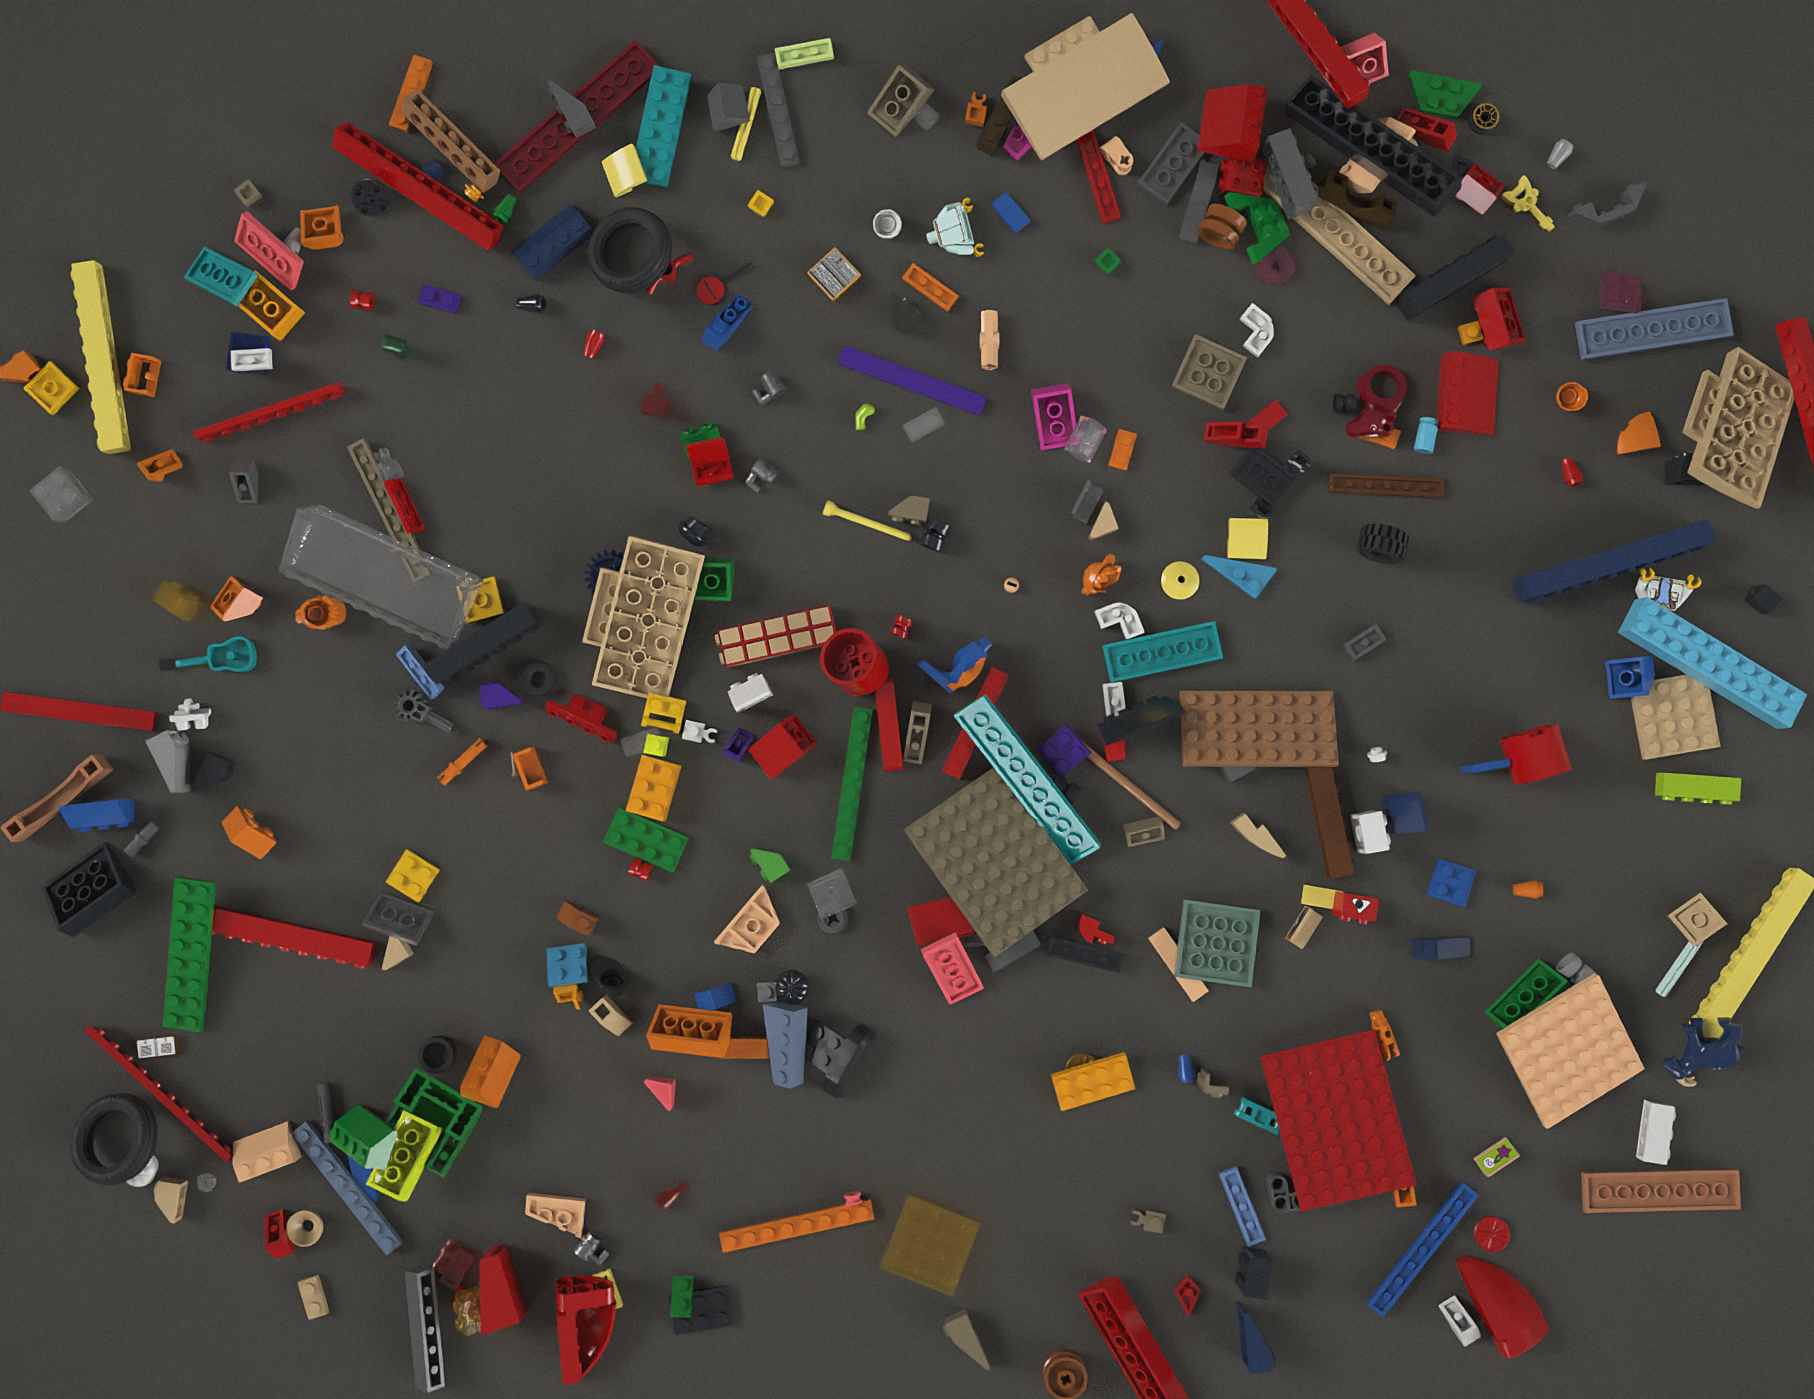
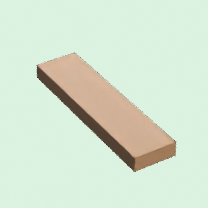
[1148,927,1208,1002]

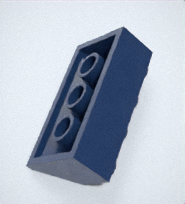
[511,204,593,281]

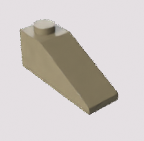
[903,701,932,765]
[943,1309,990,1370]

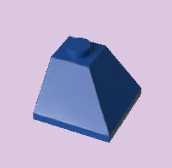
[1605,656,1655,699]

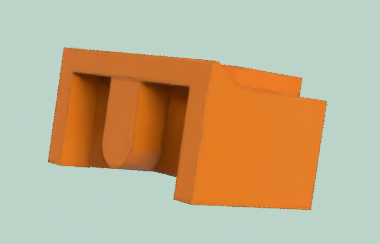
[123,353,162,398]

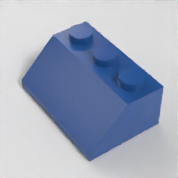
[59,799,136,832]

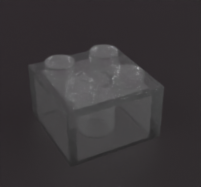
[29,466,93,523]

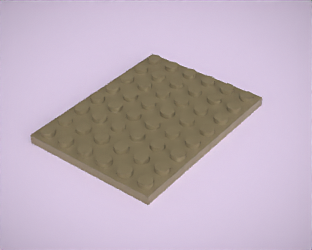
[904,767,1088,958]

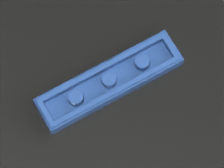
[1218,1166,1266,1247]

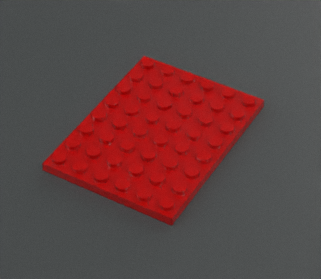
[1260,1029,1417,1211]

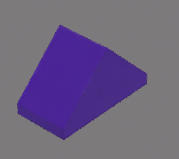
[722,727,755,762]

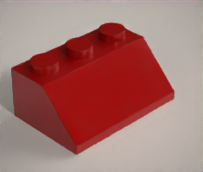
[1472,287,1526,351]

